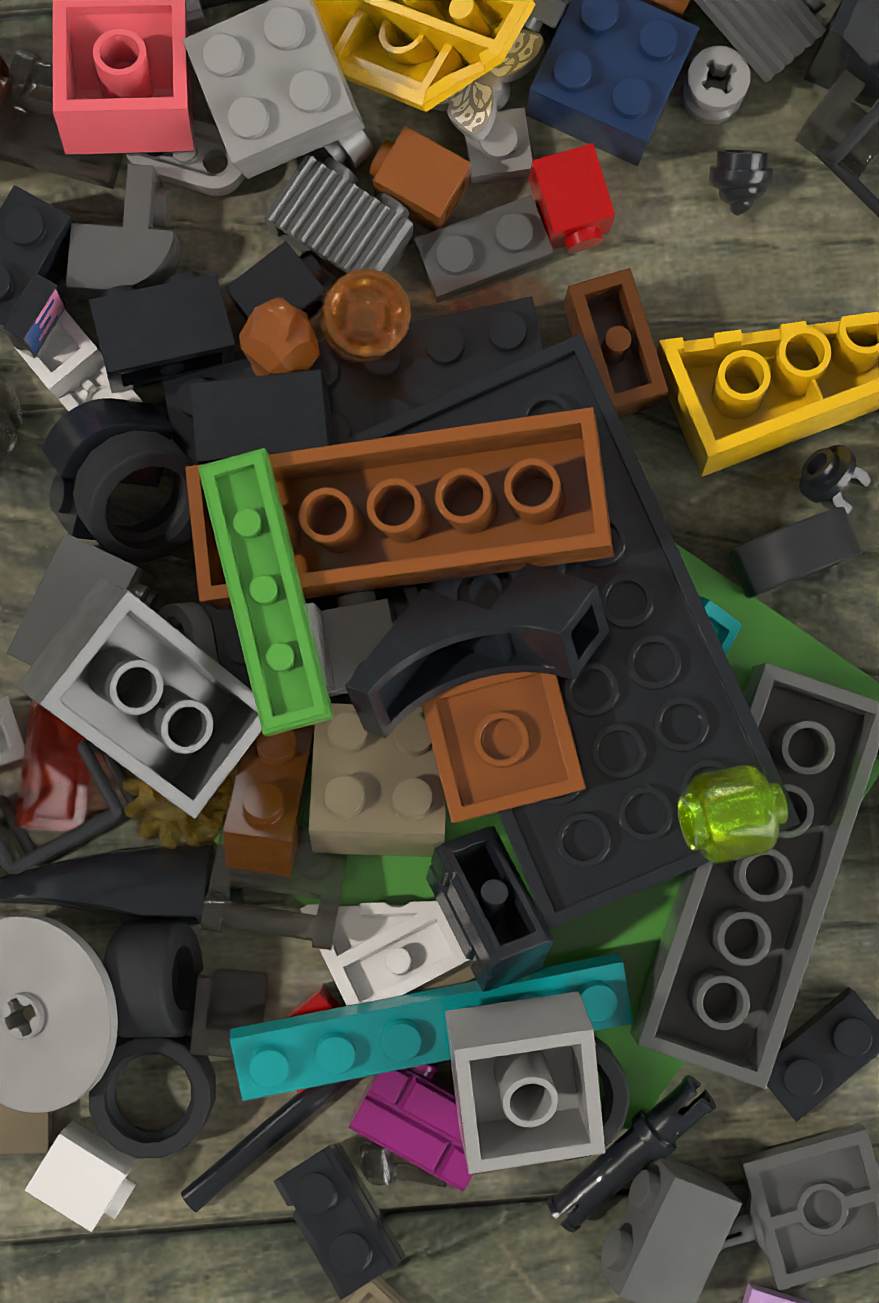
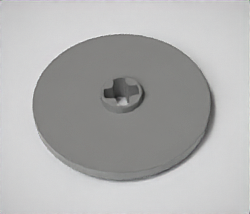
[0,914,118,1113]

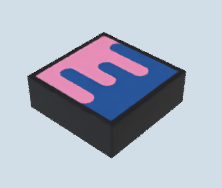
[3,274,67,358]

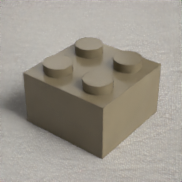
[309,703,446,857]

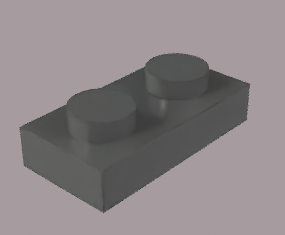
[414,195,554,303]

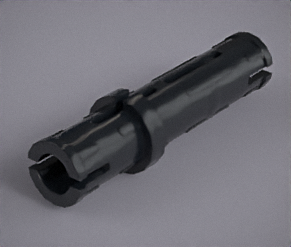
[547,1075,716,1233]

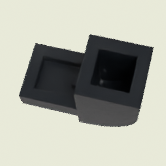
[42,398,174,540]

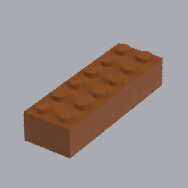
[185,407,614,611]

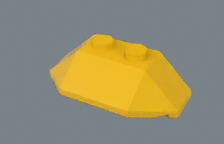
[313,0,536,112]

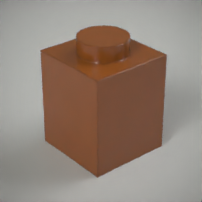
[369,126,471,232]

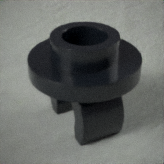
[799,445,871,514]

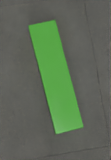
[198,448,335,736]

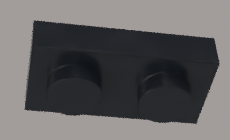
[767,987,879,1122]

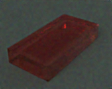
[14,699,91,832]

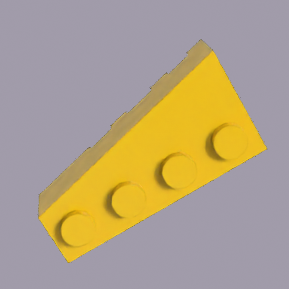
[657,312,879,477]

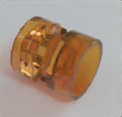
[319,269,411,363]

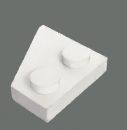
[300,901,472,1006]

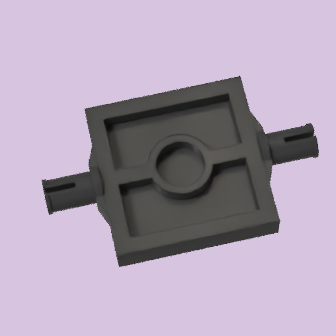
[720,1124,879,1291]

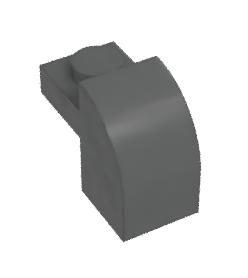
[66,164,183,302]

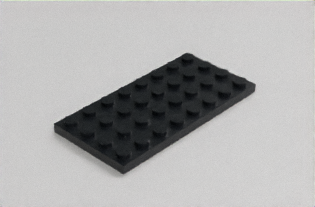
[340,333,801,930]

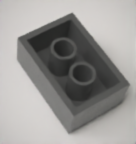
[16,578,262,819]

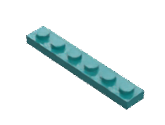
[230,953,633,1101]

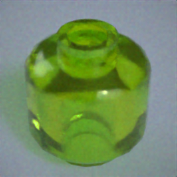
[677,765,788,863]

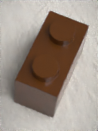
[563,268,669,417]
[223,724,315,877]

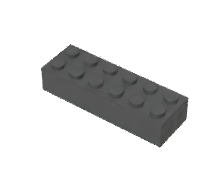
[630,663,879,1089]

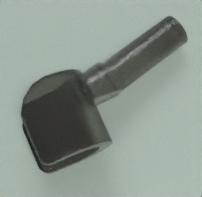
[360,1141,447,1188]

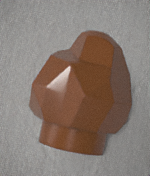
[239,298,319,376]

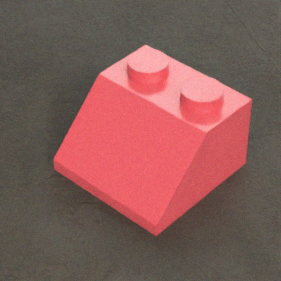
[53,0,194,155]

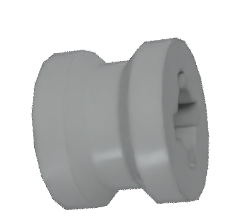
[681,46,751,124]

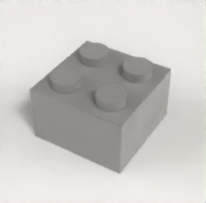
[182,0,365,179]
[445,991,605,1174]

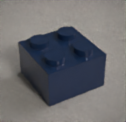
[526,0,700,166]

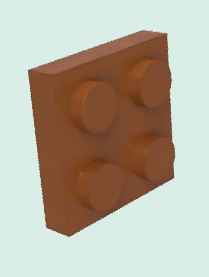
[422,672,586,823]

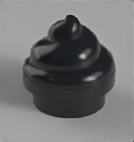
[709,149,773,216]

